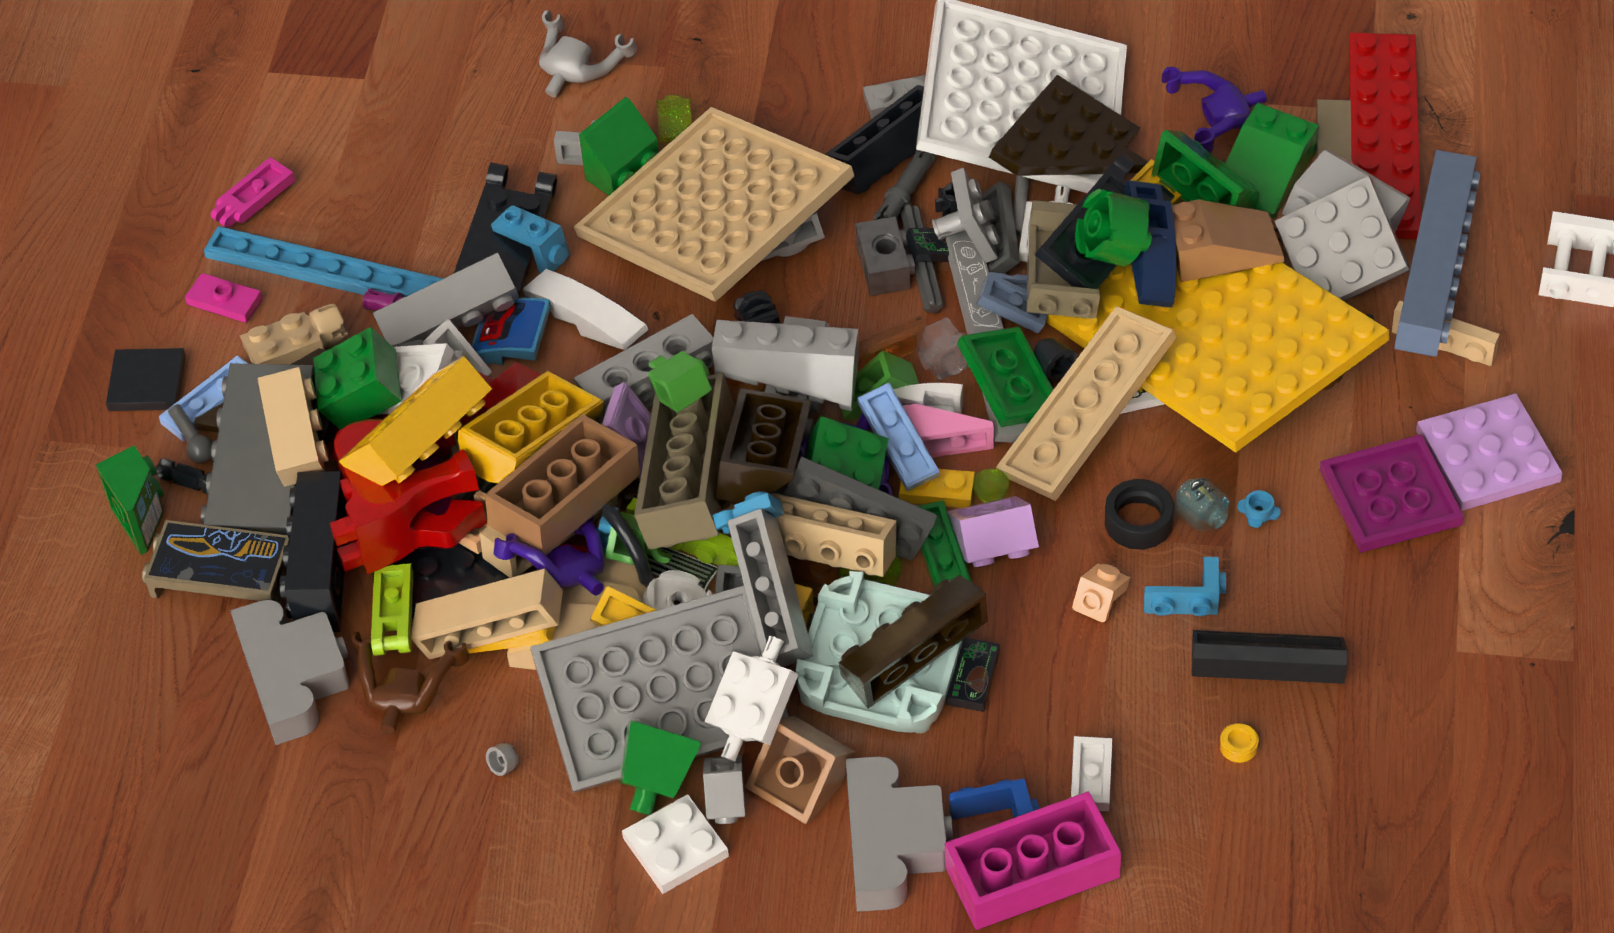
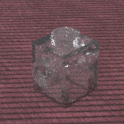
[917,317,969,381]

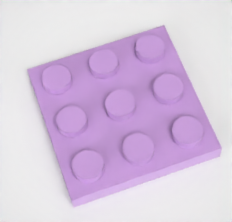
[1416,393,1563,511]

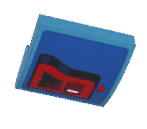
[472,298,551,365]

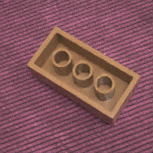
[485,414,640,555]

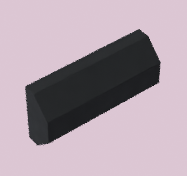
[1191,630,1348,684]

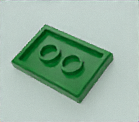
[957,326,1054,427]

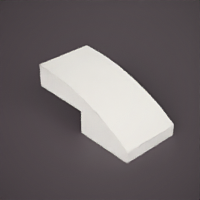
[893,383,963,414]

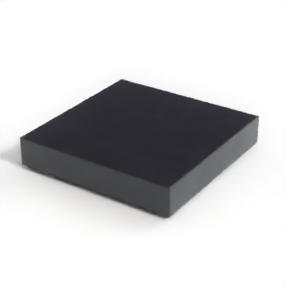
[106,348,186,411]

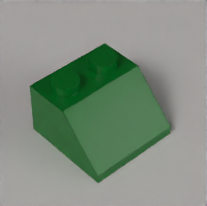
[579,97,659,195]

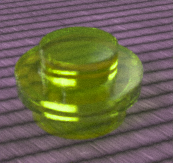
[973,469,1009,503]

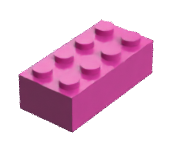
[945,791,1121,930]

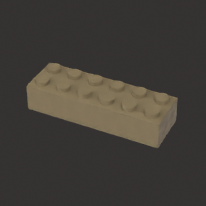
[634,373,736,550]

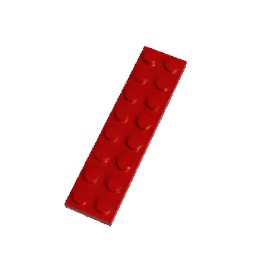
[1348,33,1421,240]

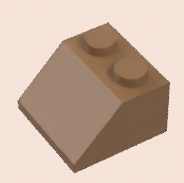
[745,716,856,824]

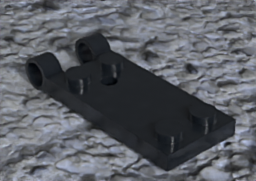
[1035,152,1175,289]
[453,162,557,297]

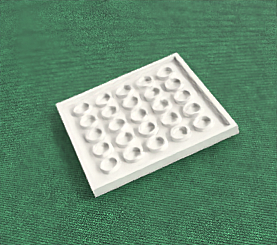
[916,0,1127,193]

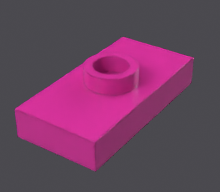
[185,273,263,323]

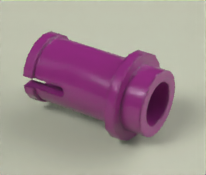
[363,288,405,311]

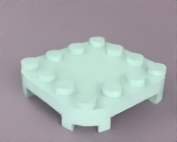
[796,571,962,733]

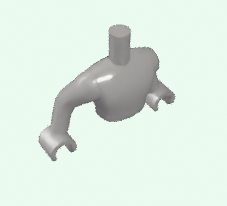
[539,10,637,98]

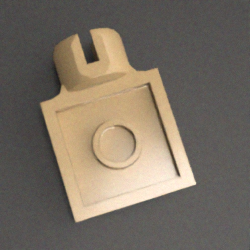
[240,304,348,365]

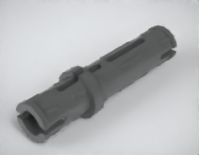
[873,150,936,220]

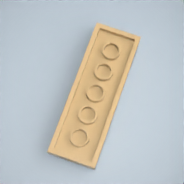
[996,306,1176,501]

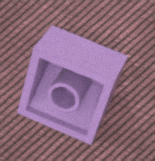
[947,496,1039,567]

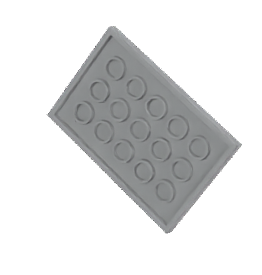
[530,586,789,793]

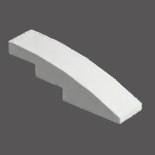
[523,269,648,350]

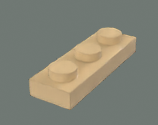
[1391,300,1500,366]

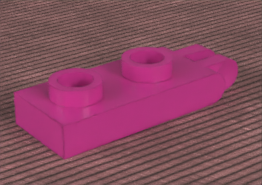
[211,157,295,228]

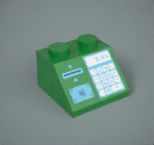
[95,445,164,555]

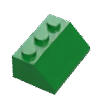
[1151,129,1260,210]

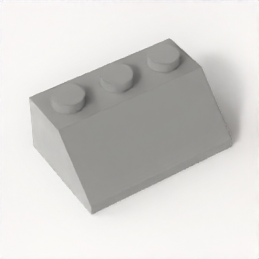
[1282,149,1411,232]

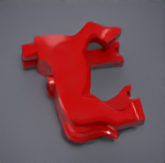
[329,417,487,575]

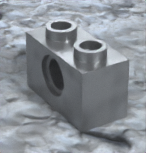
[855,216,915,296]

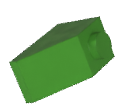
[841,350,919,420]

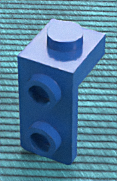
[949,778,1039,820]

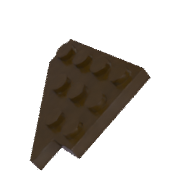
[989,75,1148,176]

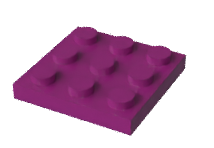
[1319,434,1464,553]

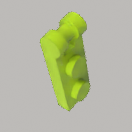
[371,563,413,656]

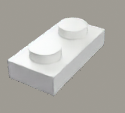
[1071,736,1112,811]

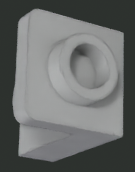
[554,120,596,165]

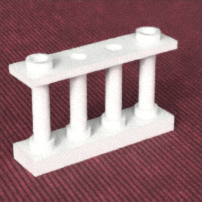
[1539,211,1614,307]

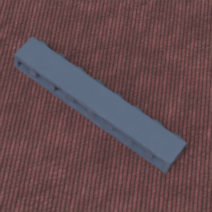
[1394,150,1481,357]

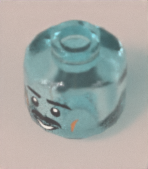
[1175,478,1229,532]

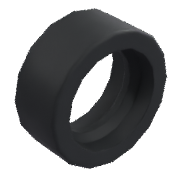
[1104,479,1174,550]

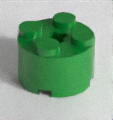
[1075,189,1152,267]

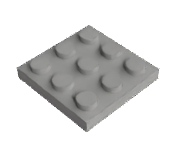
[1275,176,1410,301]

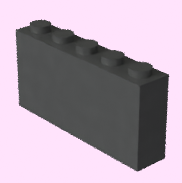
[201,363,317,535]

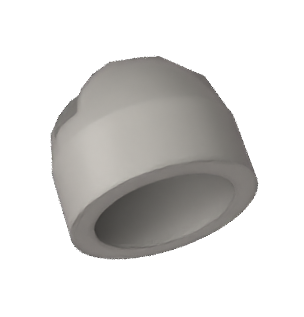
[486,743,520,776]

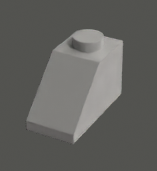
[703,755,745,824]

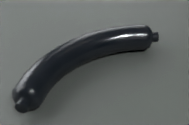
[602,505,653,587]

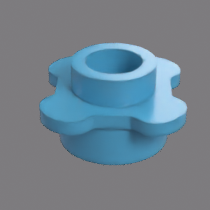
[1237,490,1281,528]

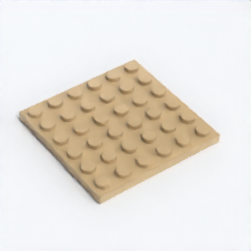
[574,107,854,302]

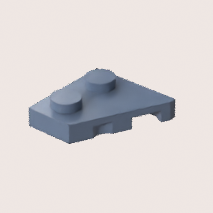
[977,272,1047,334]

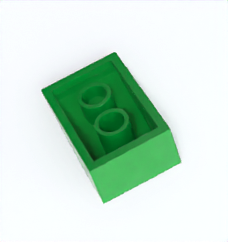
[1226,103,1319,219]

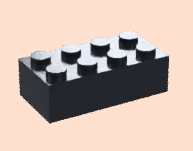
[280,471,349,632]

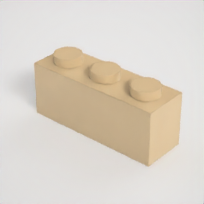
[257,367,329,487]

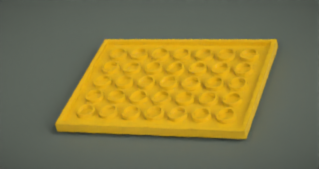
[1045,262,1389,452]

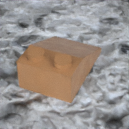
[1171,200,1284,282]

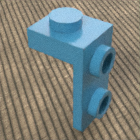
[491,206,571,273]
[1143,557,1226,616]

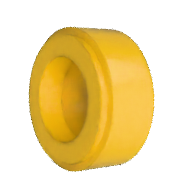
[1220,723,1259,763]

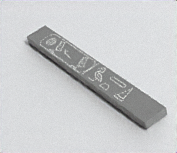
[946,230,1028,443]

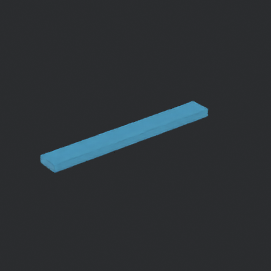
[204,226,443,297]

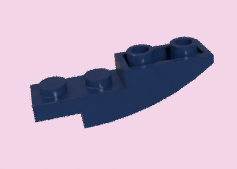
[1124,180,1176,308]

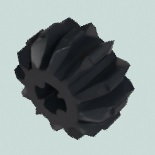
[733,290,781,324]

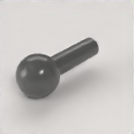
[168,404,213,463]

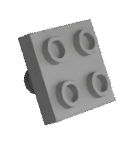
[932,168,1000,263]

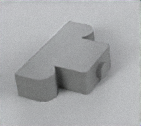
[230,600,350,745]
[846,756,953,912]

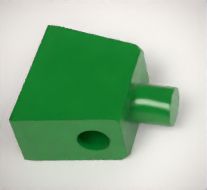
[620,720,701,816]

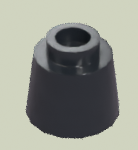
[1034,338,1078,383]

